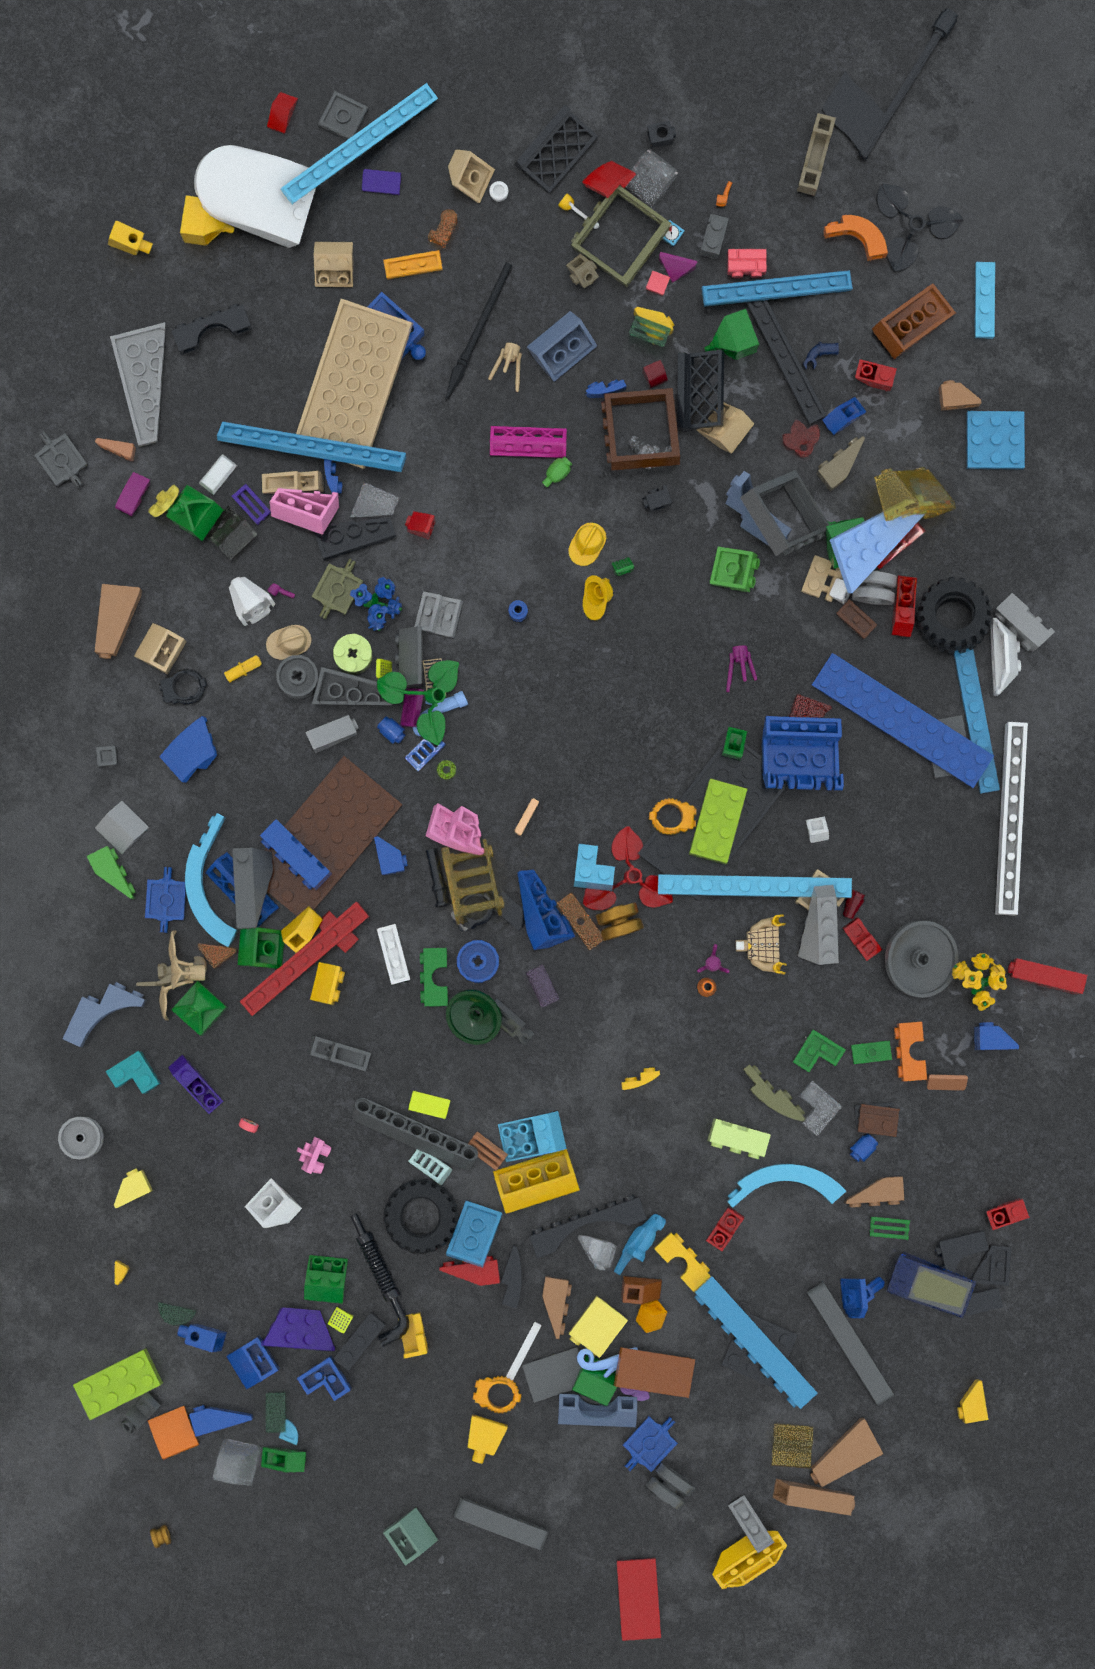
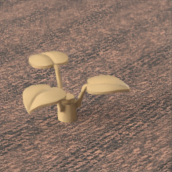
[159,930,205,1020]

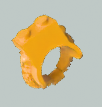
[649,798,696,835]
[473,1376,522,1414]

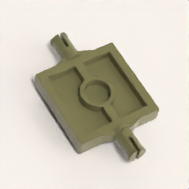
[312,559,363,620]

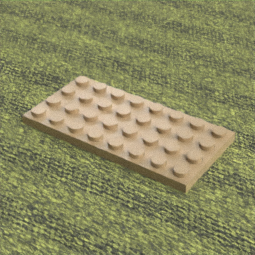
[296,299,413,469]

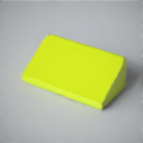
[408,1091,450,1119]

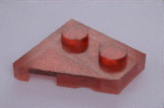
[789,694,832,718]

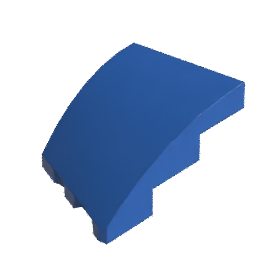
[160,716,217,783]

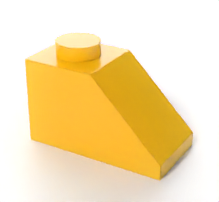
[634,307,674,345]
[957,1379,988,1423]

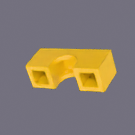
[654,1232,711,1292]

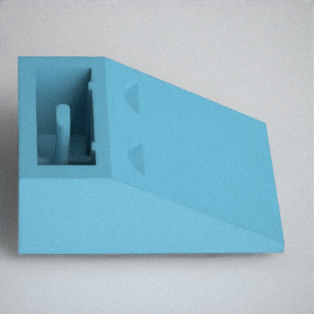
[498,1111,567,1162]

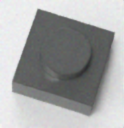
[96,745,118,767]

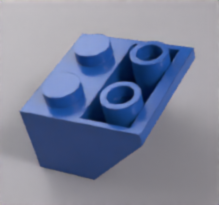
[226,1335,280,1390]

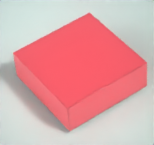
[646,271,670,296]

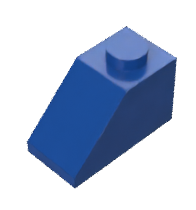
[823,397,866,435]
[374,836,408,876]

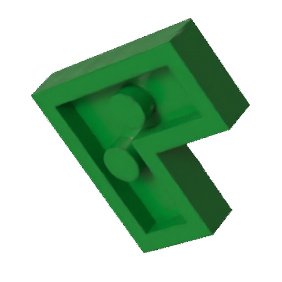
[793,1029,846,1072]

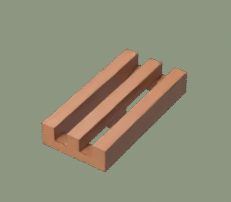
[468,1132,508,1170]

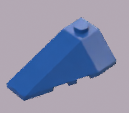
[518,870,575,950]

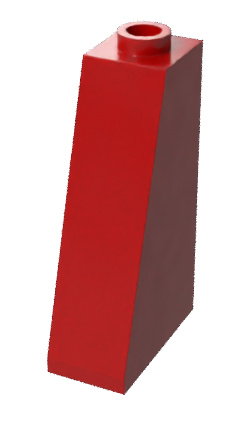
[1008,958,1088,995]

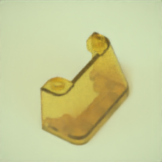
[874,467,956,521]

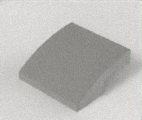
[414,592,463,638]

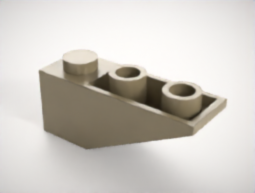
[817,436,865,492]

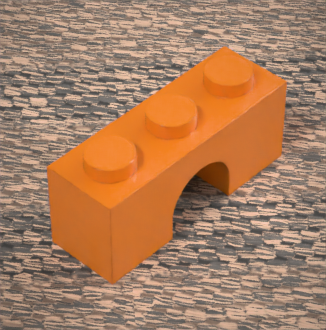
[894,1022,927,1081]

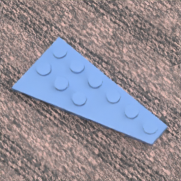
[830,495,926,593]

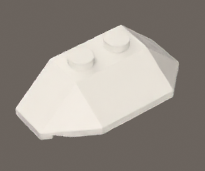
[990,618,1021,696]

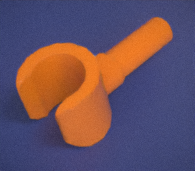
[716,181,732,207]

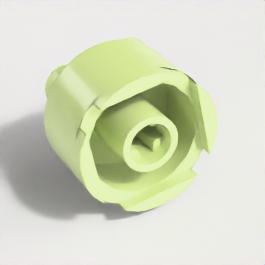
[333,634,373,675]

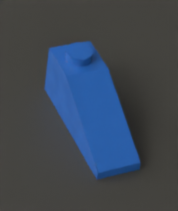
[189,1405,254,1437]

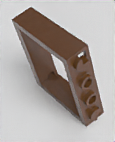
[601,388,680,471]

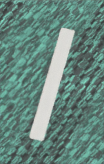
[506,1322,541,1381]

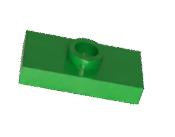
[851,1041,892,1064]

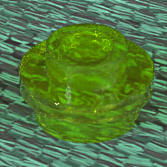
[437,760,456,779]

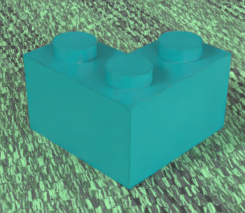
[106,1051,162,1094]

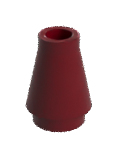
[843,890,865,919]

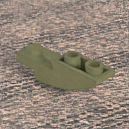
[743,1064,805,1122]

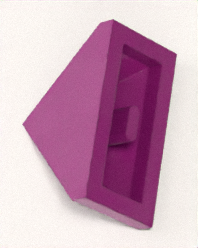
[659,252,697,283]

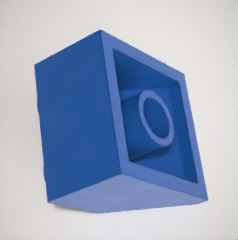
[974,1022,1019,1050]

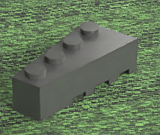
[312,667,393,705]

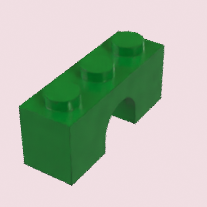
[420,948,448,1007]

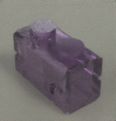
[526,965,559,1008]

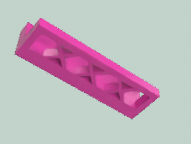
[490,426,567,458]

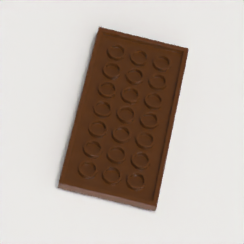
[264,756,403,916]

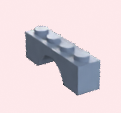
[558,1394,637,1427]

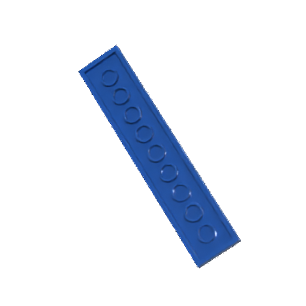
[812,653,994,788]

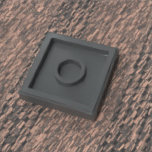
[318,91,369,140]

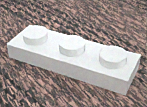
[377,924,410,985]

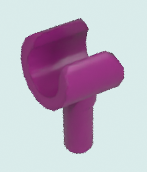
[267,584,295,599]

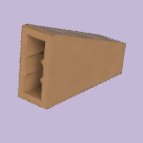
[95,584,142,659]
[810,1417,883,1487]
[773,1479,855,1516]

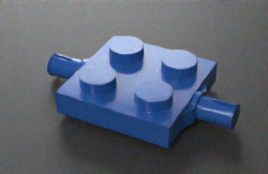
[145,867,186,933]
[622,1416,678,1472]

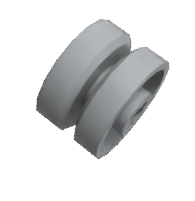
[852,571,897,605]
[58,1116,104,1159]

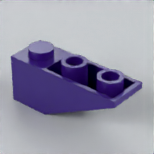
[168,1055,224,1114]

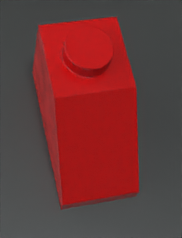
[405,511,435,540]

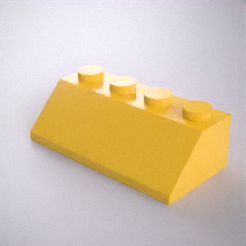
[493,1149,580,1214]

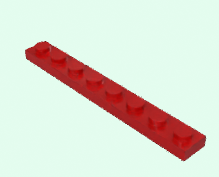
[240,902,370,1016]

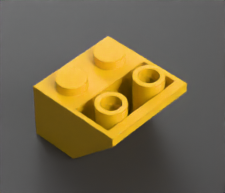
[310,962,345,1005]

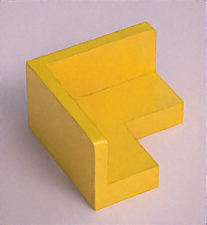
[398,1312,428,1358]

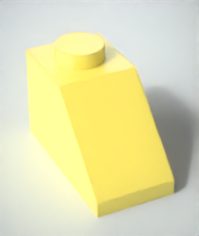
[114,1168,153,1208]

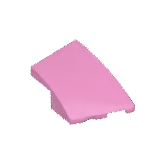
[425,803,484,855]

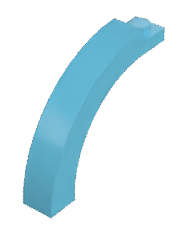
[727,1164,846,1207]

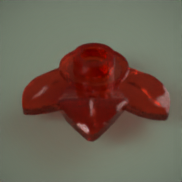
[782,420,820,457]

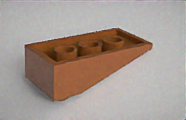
[872,283,956,359]

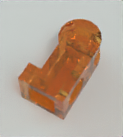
[428,209,457,248]

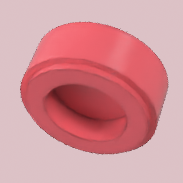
[238,1118,259,1133]

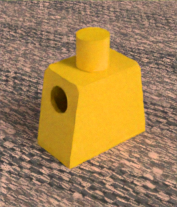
[108,221,153,255]
[468,1414,508,1464]

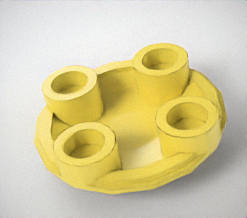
[148,485,179,517]

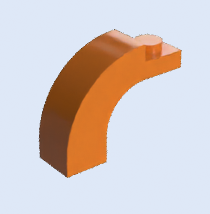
[823,215,888,261]

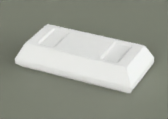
[199,454,237,495]

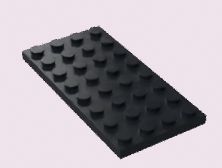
[638,741,787,901]

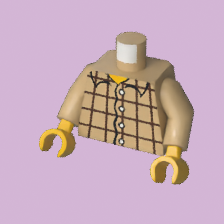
[736,914,787,974]

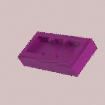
[400,688,424,728]

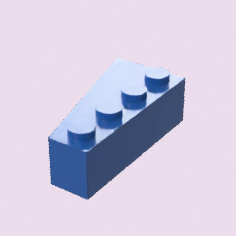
[260,819,332,890]

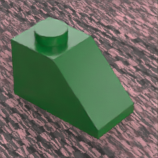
[261,1447,306,1472]

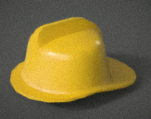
[569,523,606,566]
[583,575,613,620]

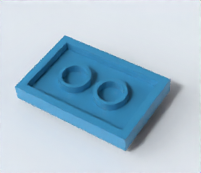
[446,1201,502,1268]

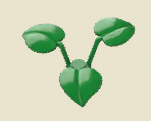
[377,660,459,745]

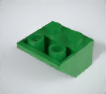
[304,1255,348,1304]

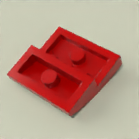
[582,161,636,198]

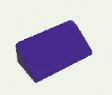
[362,169,401,195]

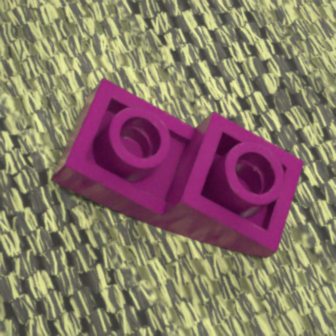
[115,472,150,516]

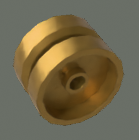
[595,903,644,941]

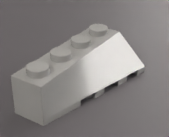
[797,885,839,965]

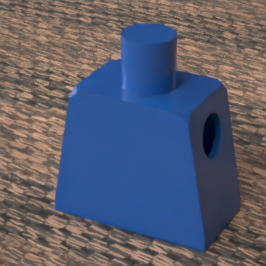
[177,1324,227,1352]

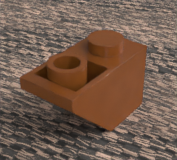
[621,1276,662,1304]

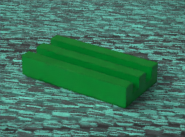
[869,1216,910,1240]

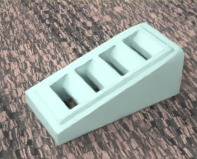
[408,1149,452,1185]

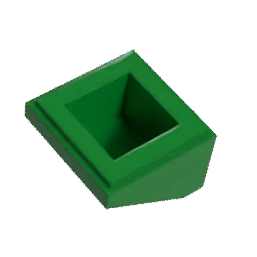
[612,558,634,576]

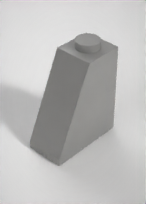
[306,715,359,753]

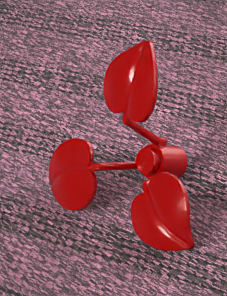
[583,826,673,910]

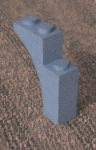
[725,471,792,546]
[63,982,147,1047]

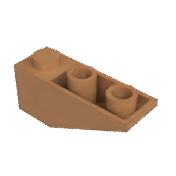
[844,1176,904,1207]
[542,1276,572,1339]

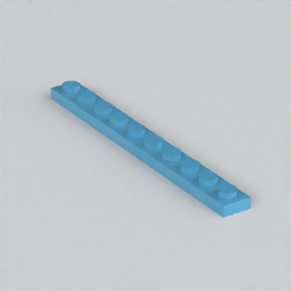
[217,422,406,472]

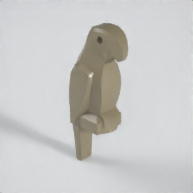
[136,956,207,986]

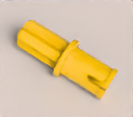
[224,655,262,683]

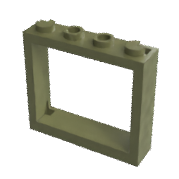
[571,185,672,288]

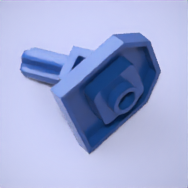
[840,1277,885,1318]

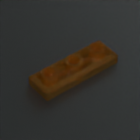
[556,892,603,950]

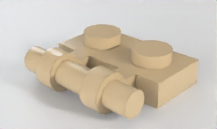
[801,555,843,602]

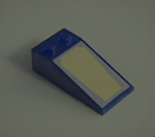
[887,1252,977,1318]

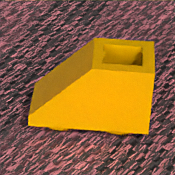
[281,906,322,953]

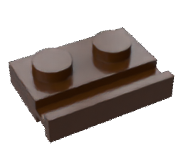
[857,1104,900,1137]

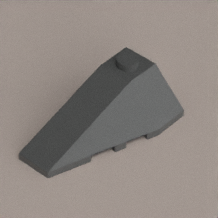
[233,848,273,929]

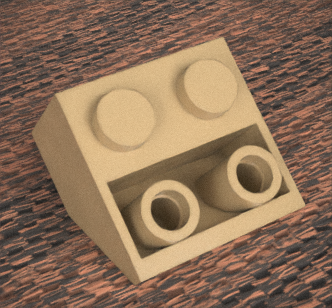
[314,242,353,287]
[697,403,754,454]
[134,623,186,675]

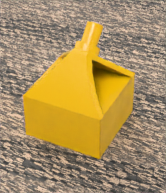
[180,195,234,246]

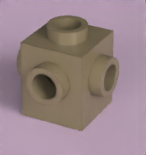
[566,254,599,288]

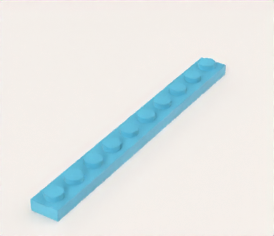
[280,83,438,205]
[658,875,852,898]

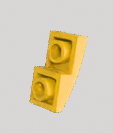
[621,1067,660,1090]

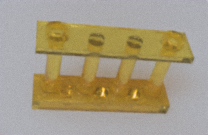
[441,839,505,925]

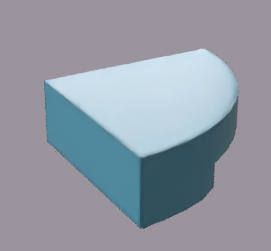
[279,1419,298,1445]

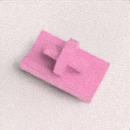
[297,1137,331,1174]

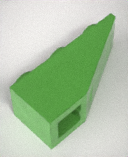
[87,846,136,900]

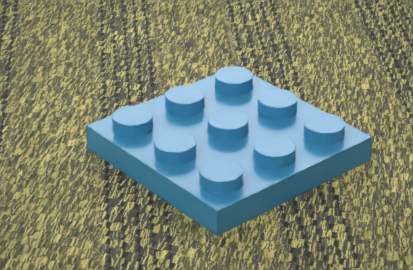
[966,411,1025,469]

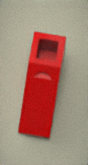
[892,576,917,637]
[439,1256,500,1286]

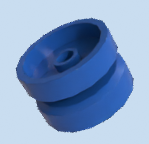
[457,940,499,983]

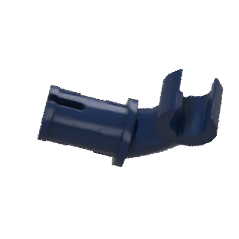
[802,342,839,370]

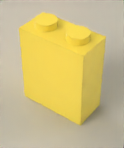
[569,1296,628,1358]

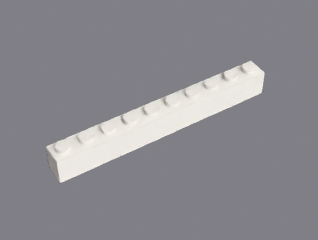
[995,722,1028,916]

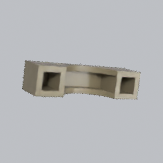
[797,113,836,196]

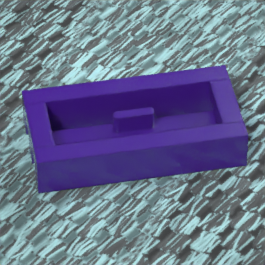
[232,484,271,525]

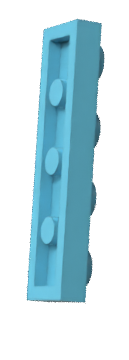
[975,262,995,339]

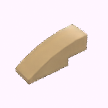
[262,471,324,494]

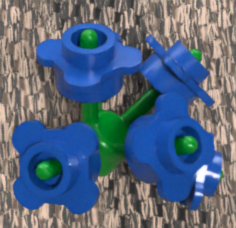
[350,577,402,631]

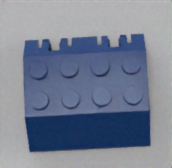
[762,716,844,791]

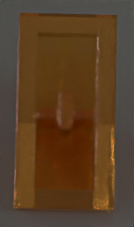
[197,943,238,969]

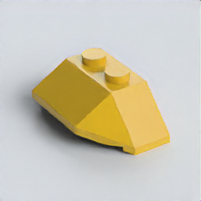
[712,1531,787,1589]

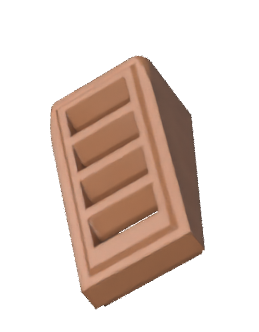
[95,438,136,461]

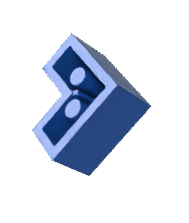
[297,1355,352,1401]

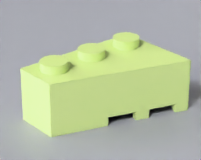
[708,1118,771,1159]

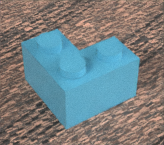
[574,844,615,891]

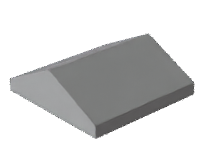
[95,801,149,855]

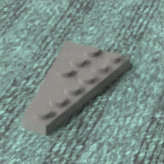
[110,322,166,447]

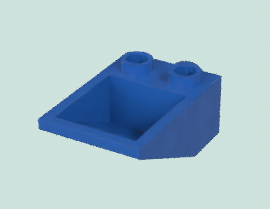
[368,292,426,360]

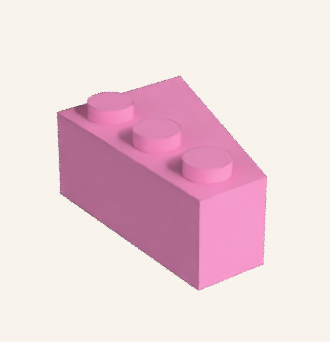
[270,488,339,535]

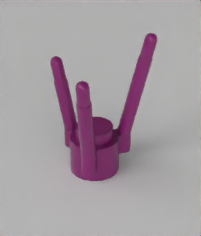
[726,646,757,692]
[697,944,729,973]

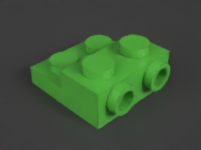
[710,547,760,592]

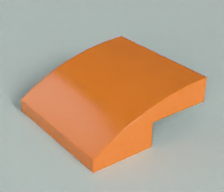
[148,1406,199,1460]

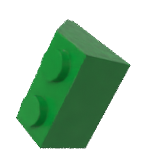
[237,927,284,969]

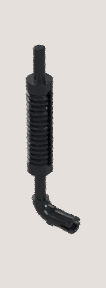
[350,1213,410,1347]

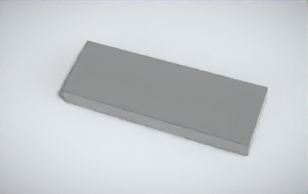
[728,1495,774,1553]

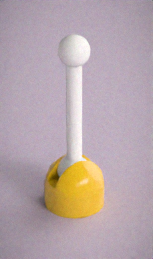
[558,194,599,229]

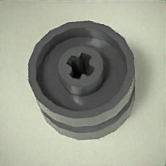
[276,655,320,700]
[646,1462,696,1511]

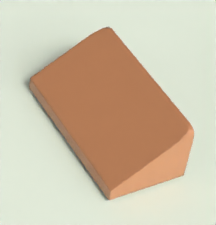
[927,1075,968,1090]

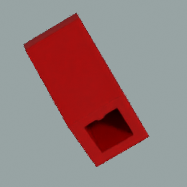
[855,359,896,392]
[986,1198,1029,1230]

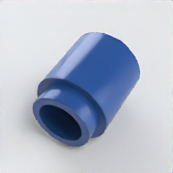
[509,600,528,622]
[377,716,406,744]
[850,1133,878,1162]

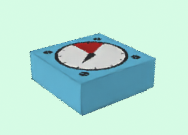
[662,220,685,247]

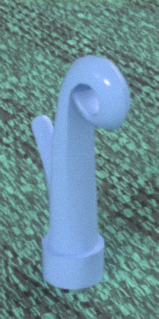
[412,691,468,736]
[577,1347,638,1378]

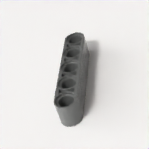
[453,1497,549,1550]

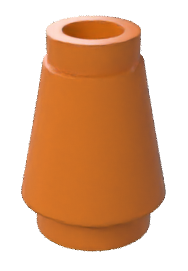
[697,978,716,997]

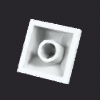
[245,1178,302,1228]

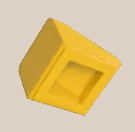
[115,1260,130,1285]

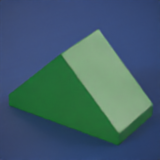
[722,727,747,760]

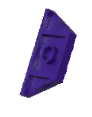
[261,1307,335,1352]

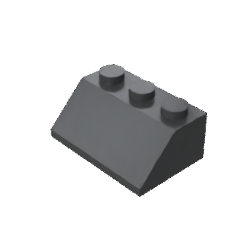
[395,626,423,689]

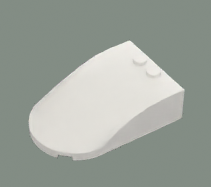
[194,145,316,248]

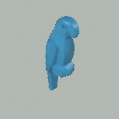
[614,1214,666,1275]

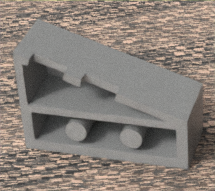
[993,593,1055,652]

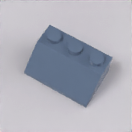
[527,311,597,381]

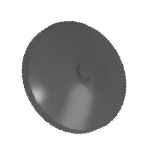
[885,920,959,998]

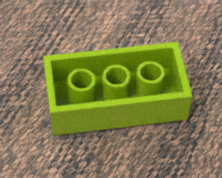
[689,779,747,865]
[73,1348,163,1420]

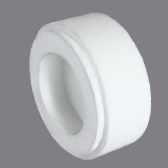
[489,181,508,202]

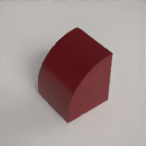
[643,360,668,389]

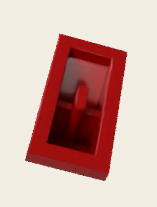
[267,92,298,134]

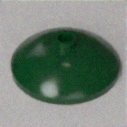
[446,990,502,1045]

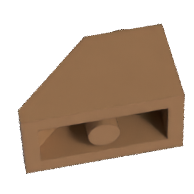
[939,380,981,411]

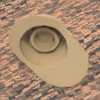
[266,625,311,660]

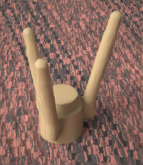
[488,343,522,392]

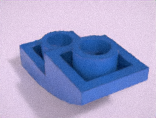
[585,380,626,398]
[324,459,342,493]

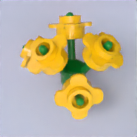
[952,953,1007,1011]

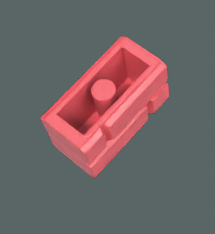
[727,249,766,278]

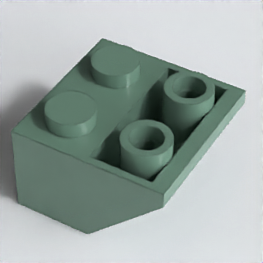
[383,1507,438,1566]

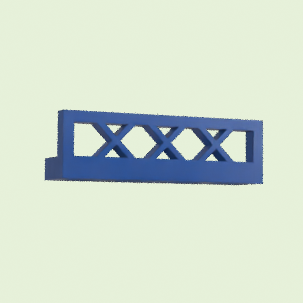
[205,852,279,927]

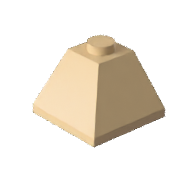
[448,150,495,203]

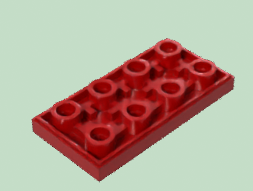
[617,1558,661,1641]

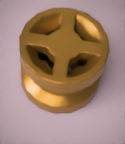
[150,1525,171,1548]

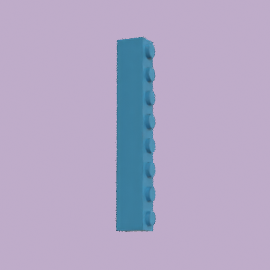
[694,1276,818,1409]

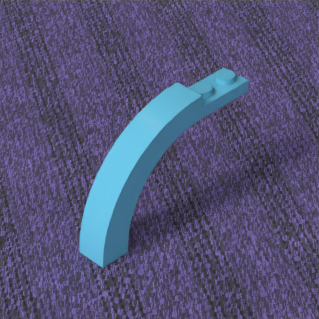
[185,813,238,948]

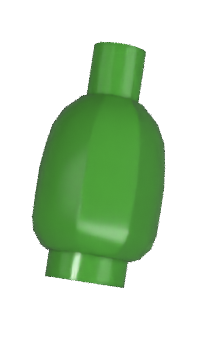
[542,456,572,487]

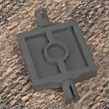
[34,432,88,488]

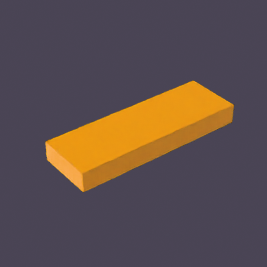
[383,250,443,280]

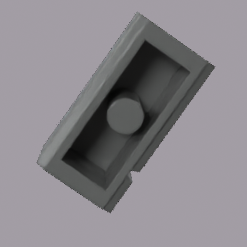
[700,214,728,260]

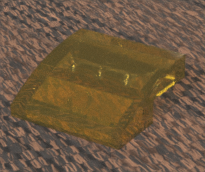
[771,1424,813,1469]

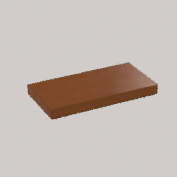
[614,1347,695,1398]

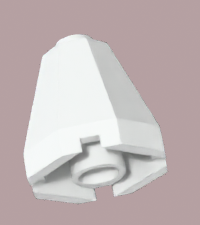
[229,577,275,626]

